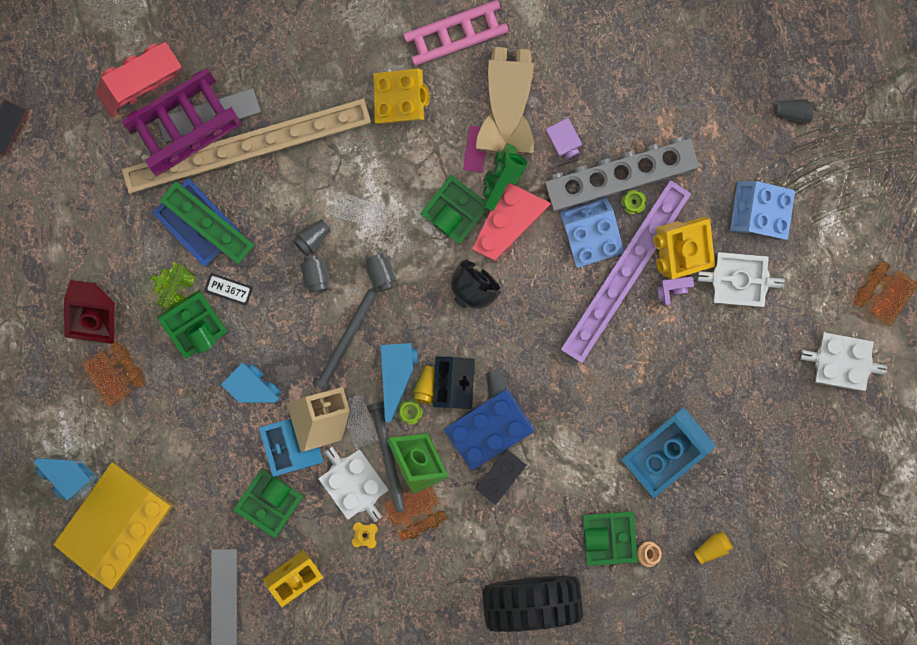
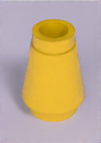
[412,366,435,405]
[694,531,733,564]

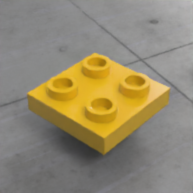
[373,69,430,124]

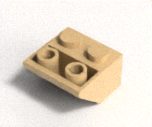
[287,387,350,452]

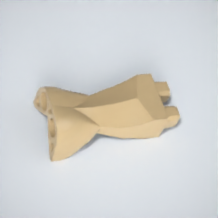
[476,47,534,156]

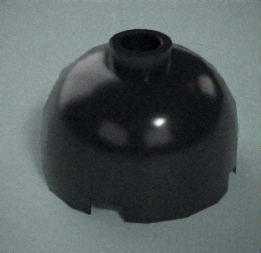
[451,260,502,309]

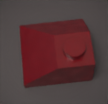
[64,280,115,344]

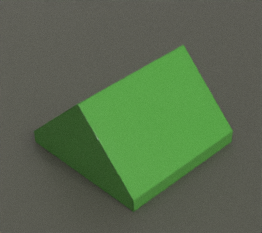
[387,433,448,494]

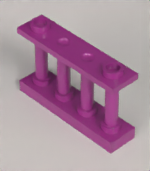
[122,68,242,177]

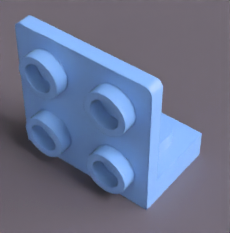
[730,181,795,240]
[559,197,624,267]

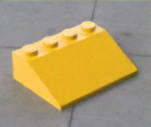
[53,462,174,590]

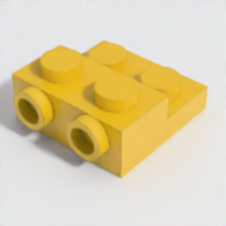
[653,217,715,280]

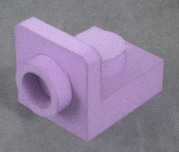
[657,277,694,306]

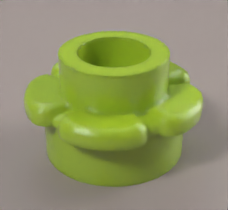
[621,190,646,214]
[398,400,423,425]

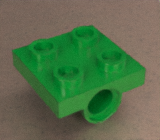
[482,143,528,211]
[420,174,488,245]
[157,289,228,359]
[233,468,304,538]
[583,511,638,566]

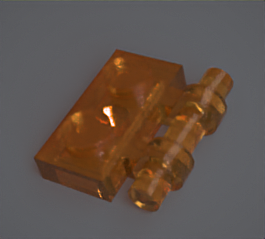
[854,260,917,326]
[82,341,146,407]
[383,486,448,542]

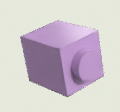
[545,118,582,160]

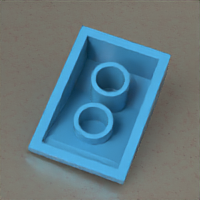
[381,343,419,422]
[621,407,716,499]

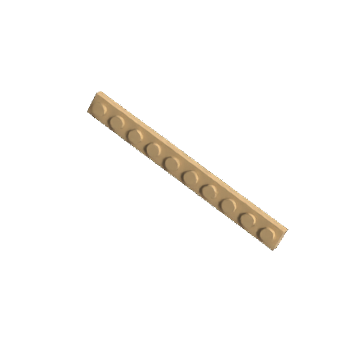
[122,99,371,194]

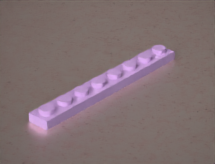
[561,180,691,363]

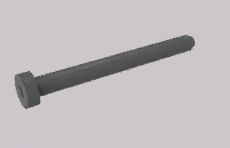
[312,289,377,391]
[367,402,405,513]

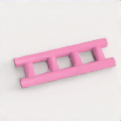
[403,0,509,66]

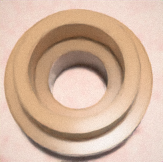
[637,542,661,567]

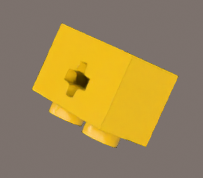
[262,550,323,607]

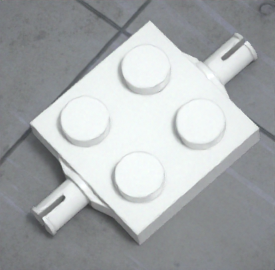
[697,252,785,307]
[800,333,887,392]
[318,447,389,523]

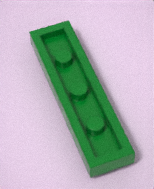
[160,181,255,265]

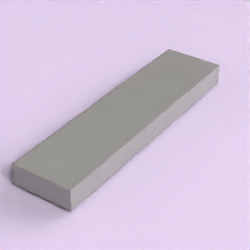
[157,88,261,143]
[211,549,238,645]

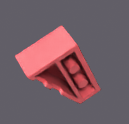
[95,42,182,118]
[472,183,551,262]

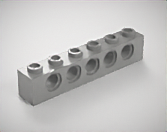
[544,136,699,213]

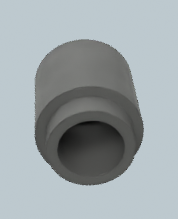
[365,253,397,292]
[300,254,330,293]

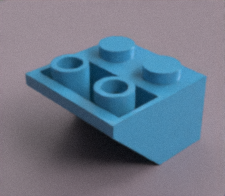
[221,363,283,403]
[259,419,324,477]
[34,458,98,501]

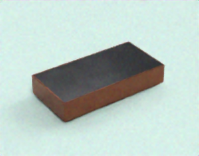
[0,99,28,156]

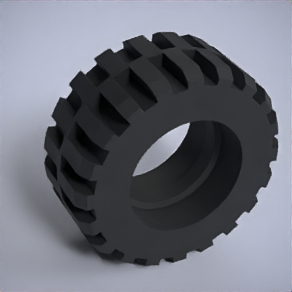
[482,576,583,632]

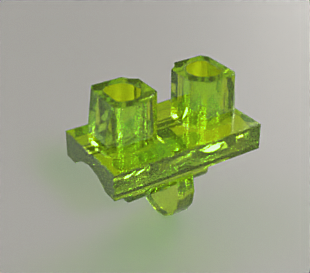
[150,262,195,309]

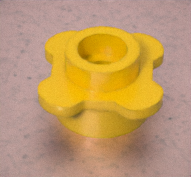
[352,522,378,549]

